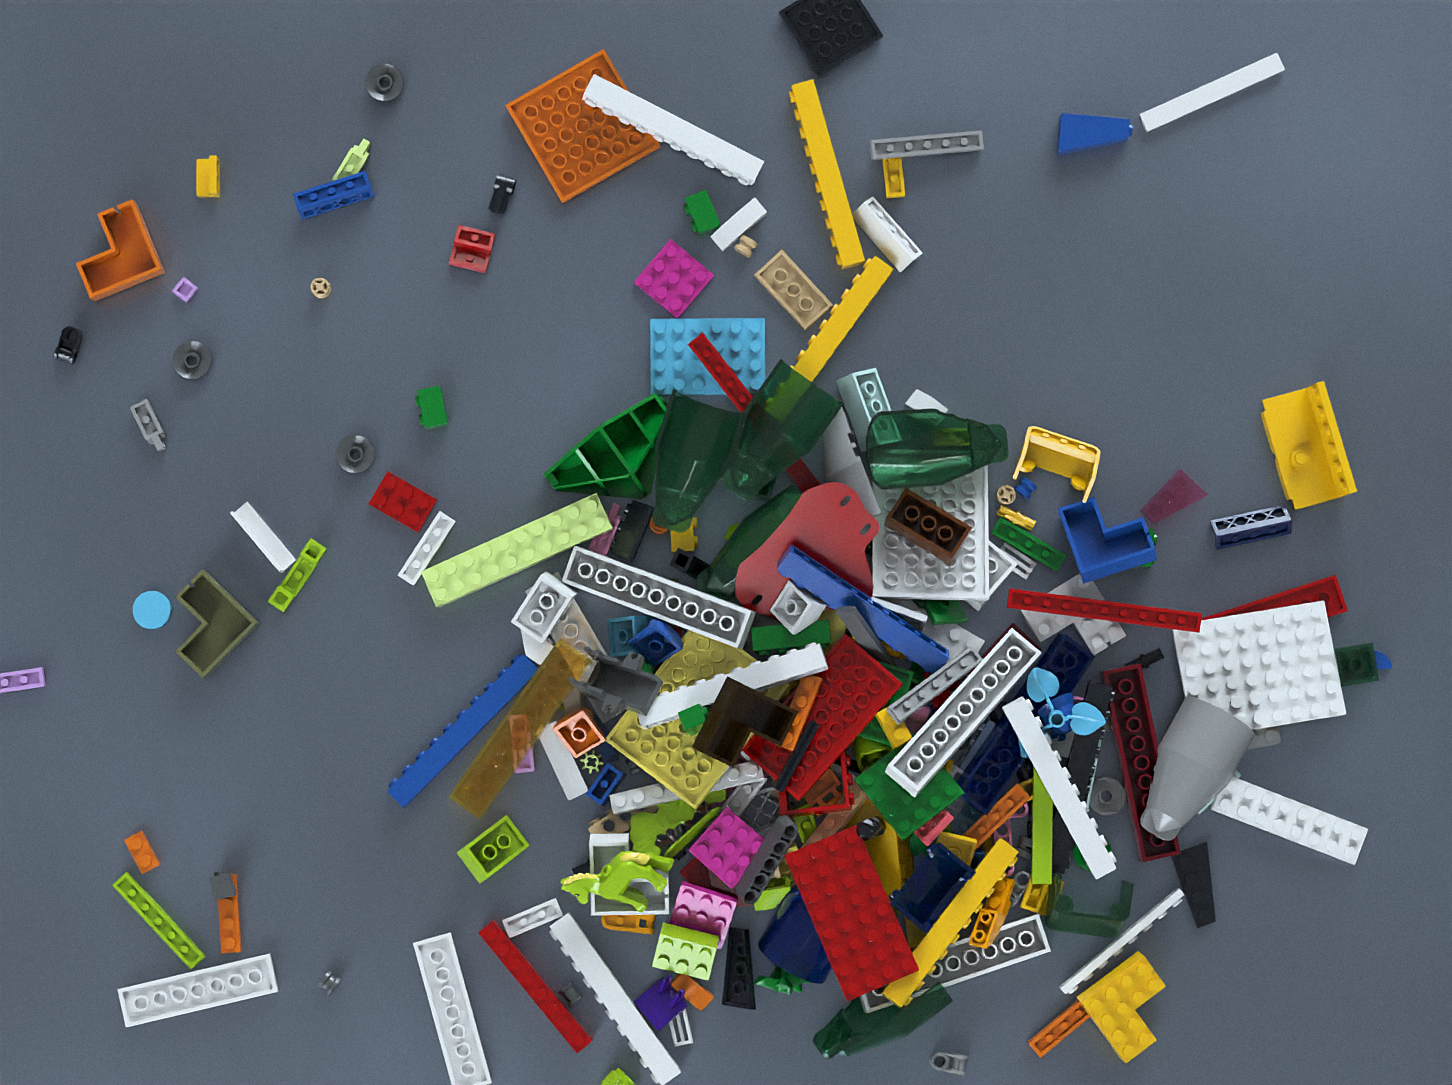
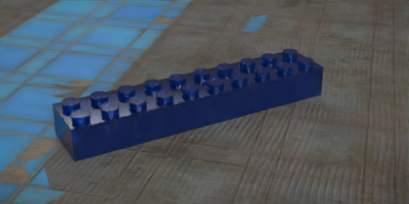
[957,634,1095,815]

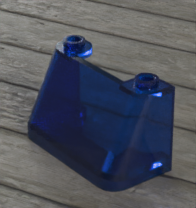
[889,842,976,934]

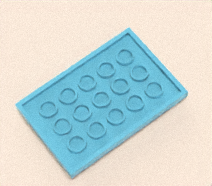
[650,318,765,396]

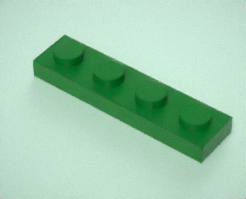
[990,517,1067,572]

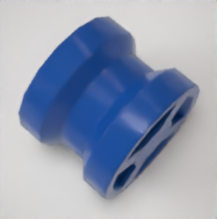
[1014,476,1037,500]

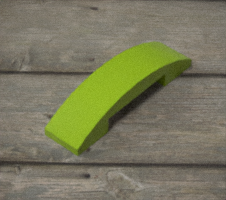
[268,538,327,612]

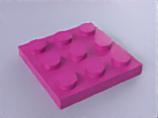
[634,239,714,319]
[688,806,764,889]
[669,881,738,949]

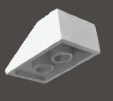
[965,541,1017,612]
[511,571,578,644]

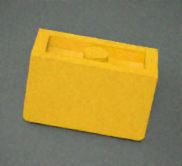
[196,155,220,197]

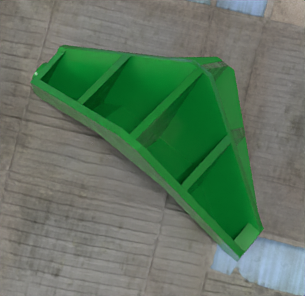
[544,393,670,499]

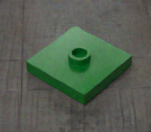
[922,599,968,625]

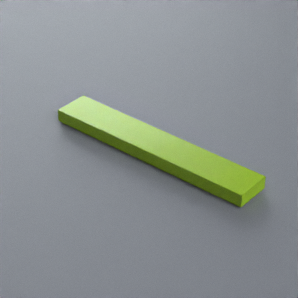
[1031,766,1053,884]
[112,872,206,970]

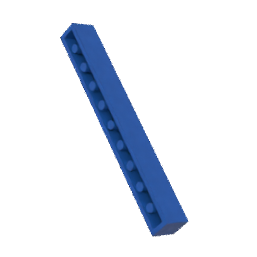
[777,544,949,673]
[387,654,541,808]

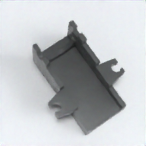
[568,646,663,716]

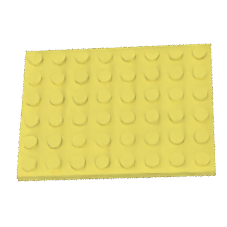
[606,630,790,810]

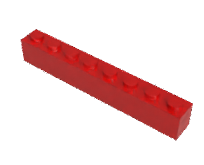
[478,919,593,1054]

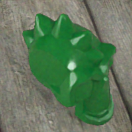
[754,951,811,995]

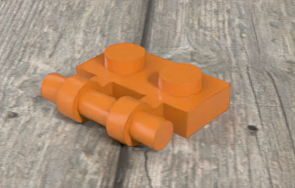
[803,768,844,817]

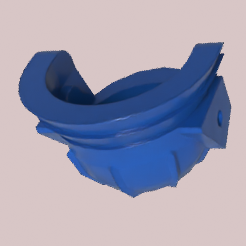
[1038,693,1074,741]

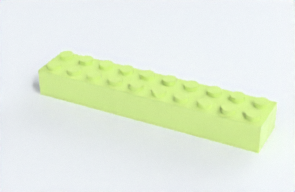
[421,493,614,607]

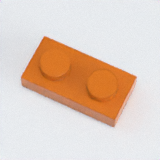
[124,831,160,874]

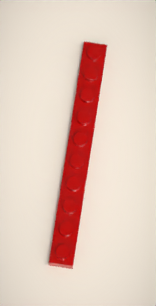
[688,333,820,493]
[1006,588,1202,633]

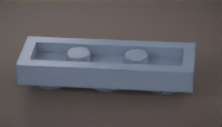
[957,720,996,773]

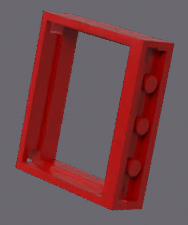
[778,750,855,817]

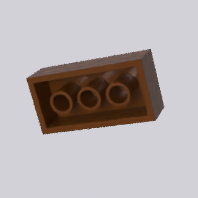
[884,488,972,565]

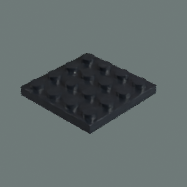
[779,0,883,76]

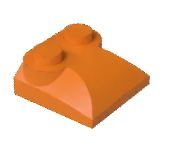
[553,707,606,758]

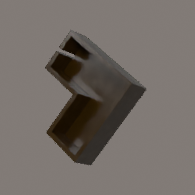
[692,676,798,767]

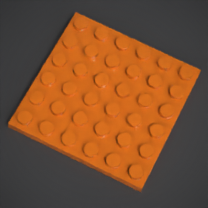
[505,49,661,204]

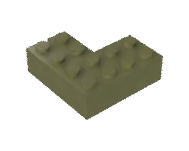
[175,569,260,679]

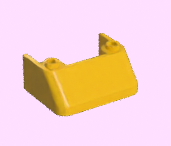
[1013,426,1101,503]

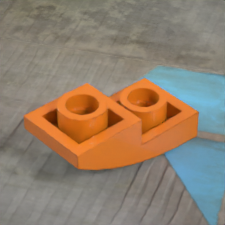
[671,973,714,1011]

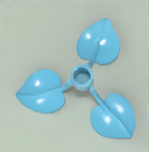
[1019,667,1106,758]

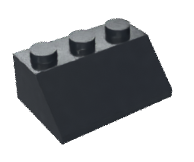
[609,500,654,563]

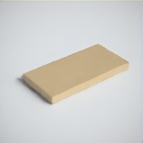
[754,249,833,331]

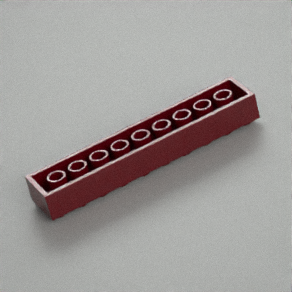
[1099,663,1181,862]

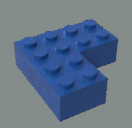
[1058,497,1157,584]

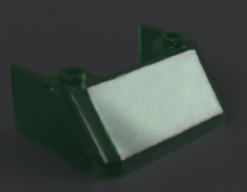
[1045,871,1134,938]

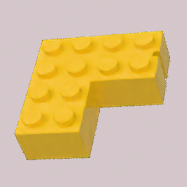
[1076,951,1166,1063]

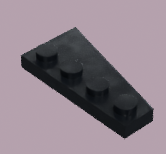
[1170,842,1216,928]
[722,927,756,1010]

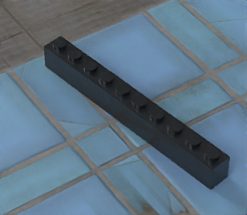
[1052,680,1115,874]

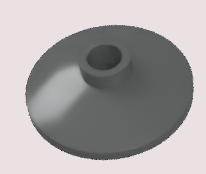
[366,64,404,101]
[173,341,211,379]
[336,435,375,473]

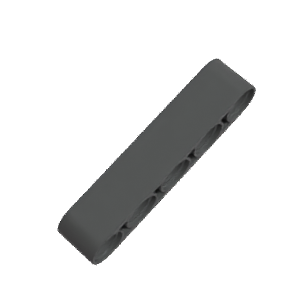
[736,815,798,905]

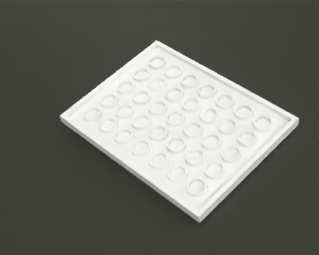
[872,449,989,601]
[1172,601,1346,730]

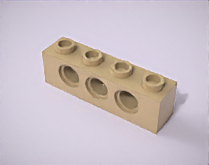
[587,785,658,834]

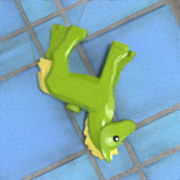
[560,851,674,913]

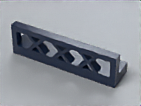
[1210,505,1292,550]

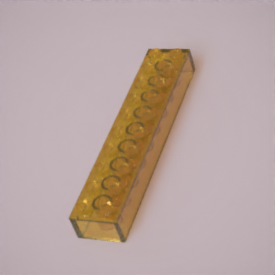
[448,638,594,819]

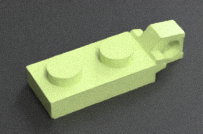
[332,138,371,181]

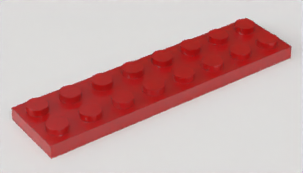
[1201,575,1348,621]

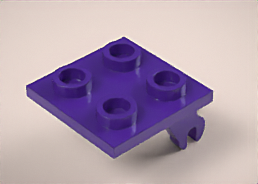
[633,975,688,1031]

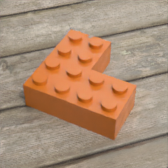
[76,199,165,302]

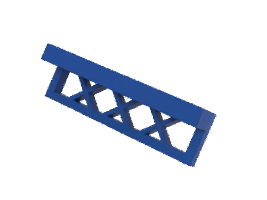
[293,171,375,220]

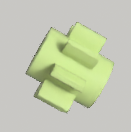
[580,750,604,774]

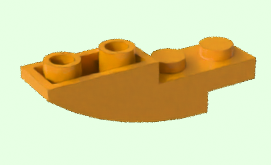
[968,877,1016,949]

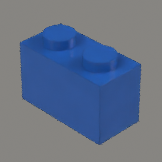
[586,763,627,806]

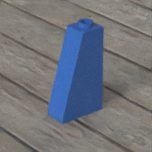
[1057,113,1133,155]

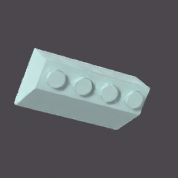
[836,368,901,452]

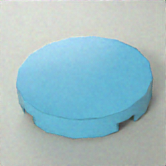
[133,591,172,629]

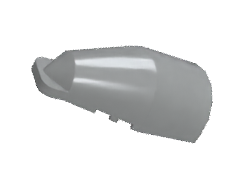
[823,399,882,535]
[1140,697,1255,841]

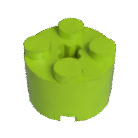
[852,736,893,772]

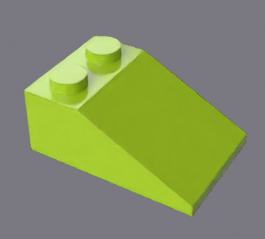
[456,815,530,883]

